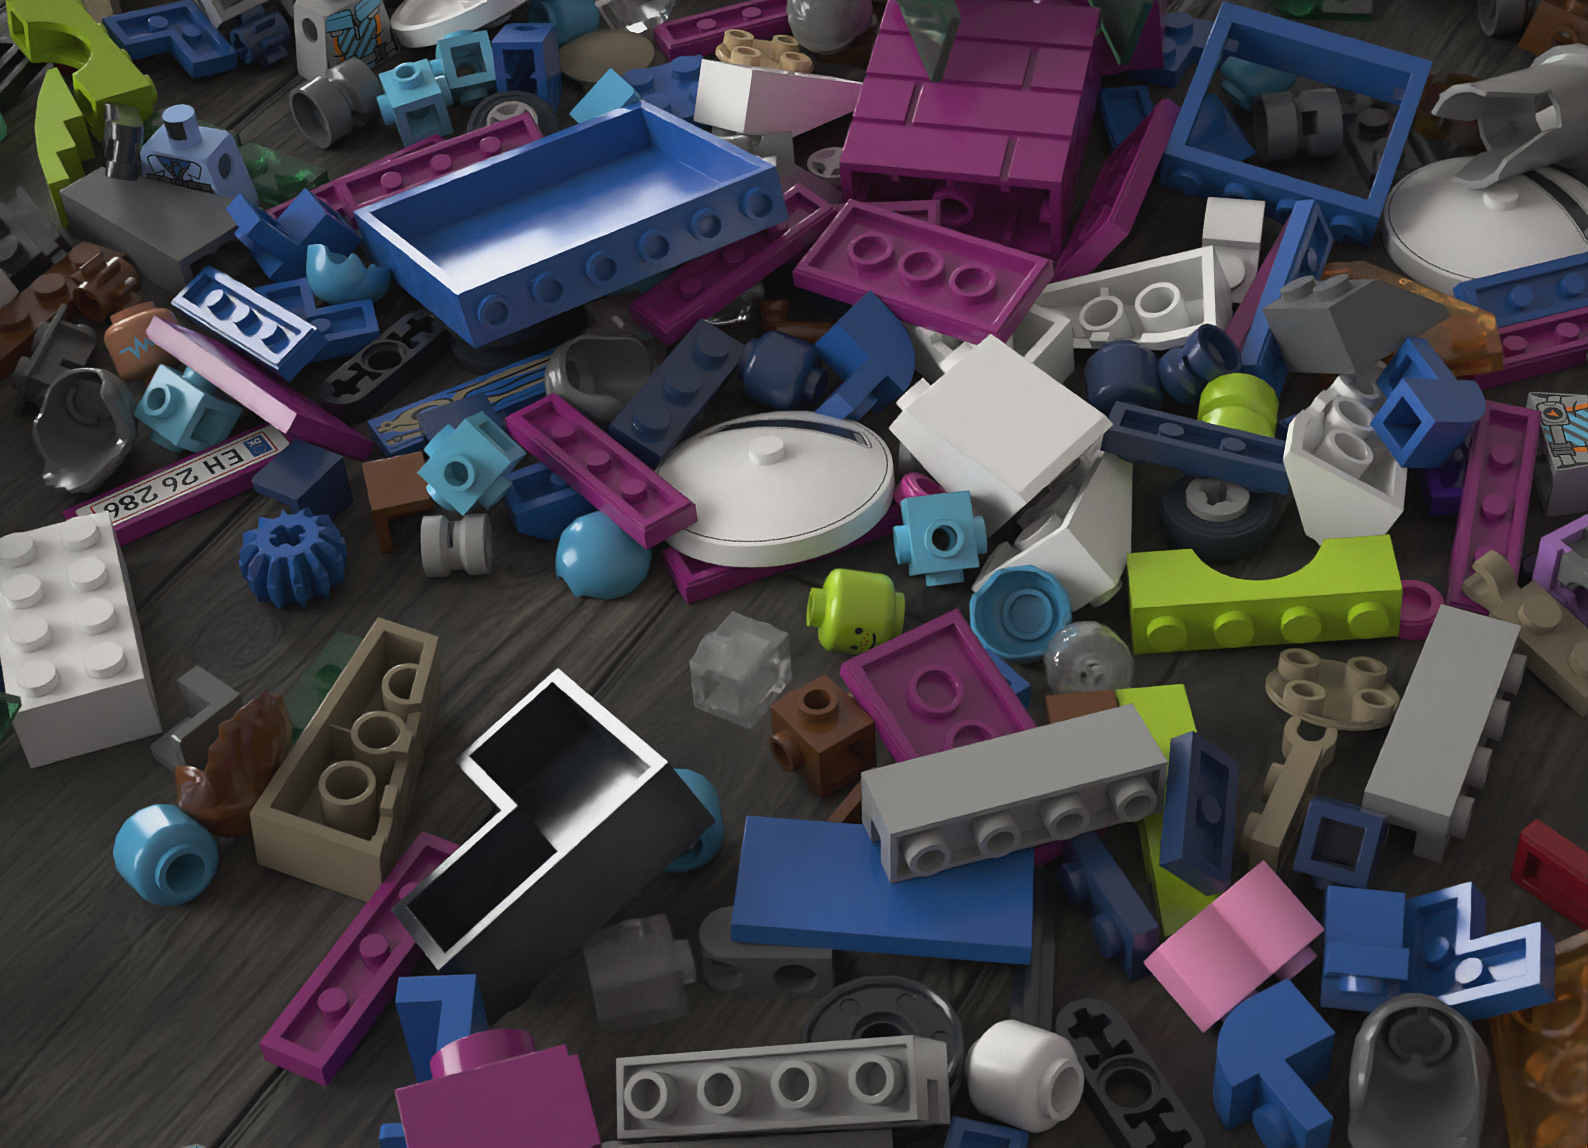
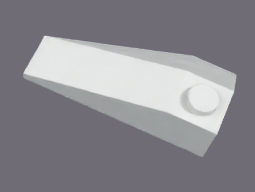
[1034,245,1233,350]
[1283,361,1407,546]
[971,435,1133,612]

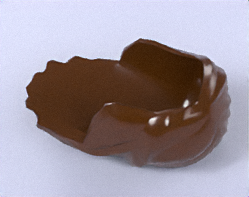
[175,689,292,839]

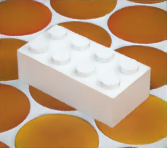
[0,511,162,769]

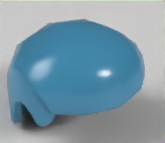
[306,244,391,306]
[555,511,652,600]
[969,565,1073,664]

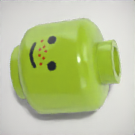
[806,568,905,655]

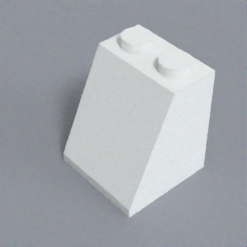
[889,334,1113,538]

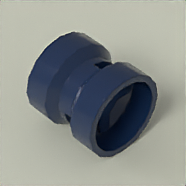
[1157,323,1242,406]

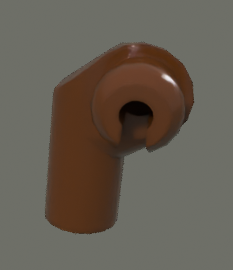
[757,299,833,344]

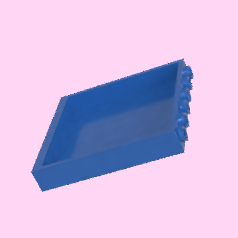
[353,100,789,348]

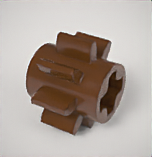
[71,254,143,322]

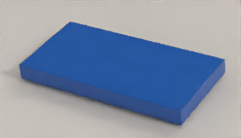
[731,816,1034,965]

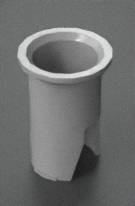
[1431,43,1588,189]

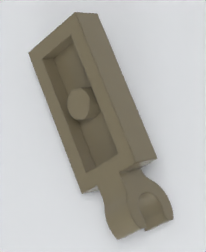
[1461,550,1588,718]
[1239,715,1338,878]

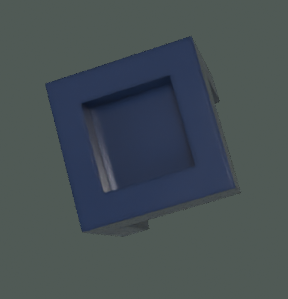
[252,438,353,522]

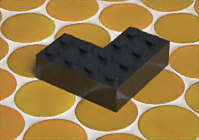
[391,668,716,1027]

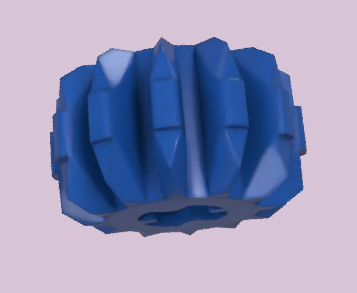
[239,507,348,610]

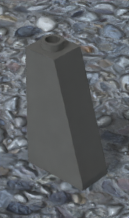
[59,167,264,296]

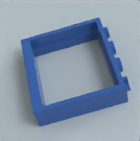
[1158,1,1433,248]

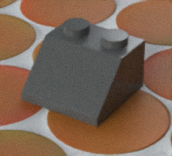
[1262,274,1451,374]

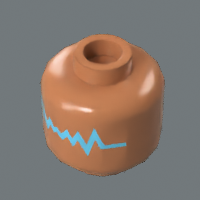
[104,301,184,389]

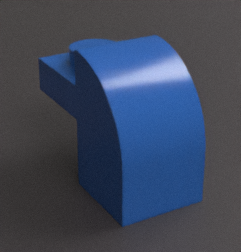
[226,188,362,283]
[814,290,915,422]
[1370,337,1486,468]
[1318,886,1409,1012]
[1212,978,1335,1148]

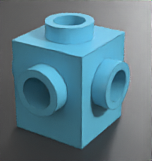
[429,30,497,107]
[376,59,454,148]
[133,364,243,454]
[417,411,527,516]
[893,490,987,586]

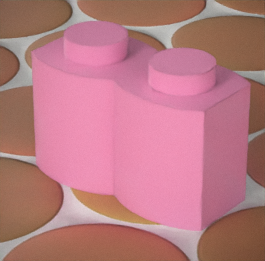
[1143,860,1325,1033]

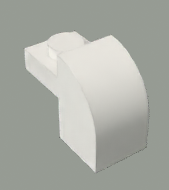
[1202,197,1265,308]

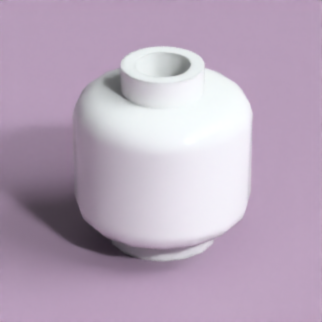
[965,1020,1084,1133]

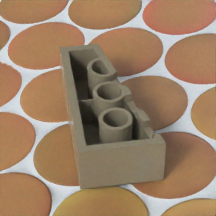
[250,617,442,902]

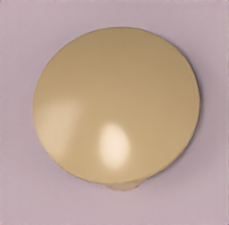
[716,29,814,74]

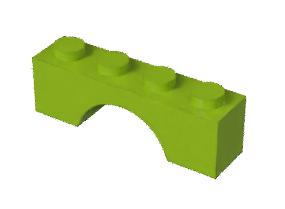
[6,0,158,142]
[1126,534,1403,654]

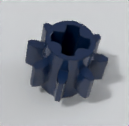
[230,4,292,70]

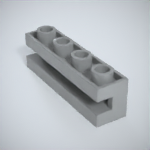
[1362,604,1528,863]
[861,703,1168,884]
[616,1035,951,1143]

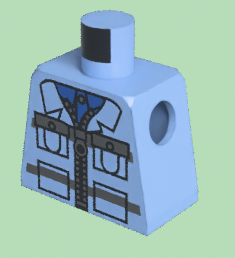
[140,104,260,206]

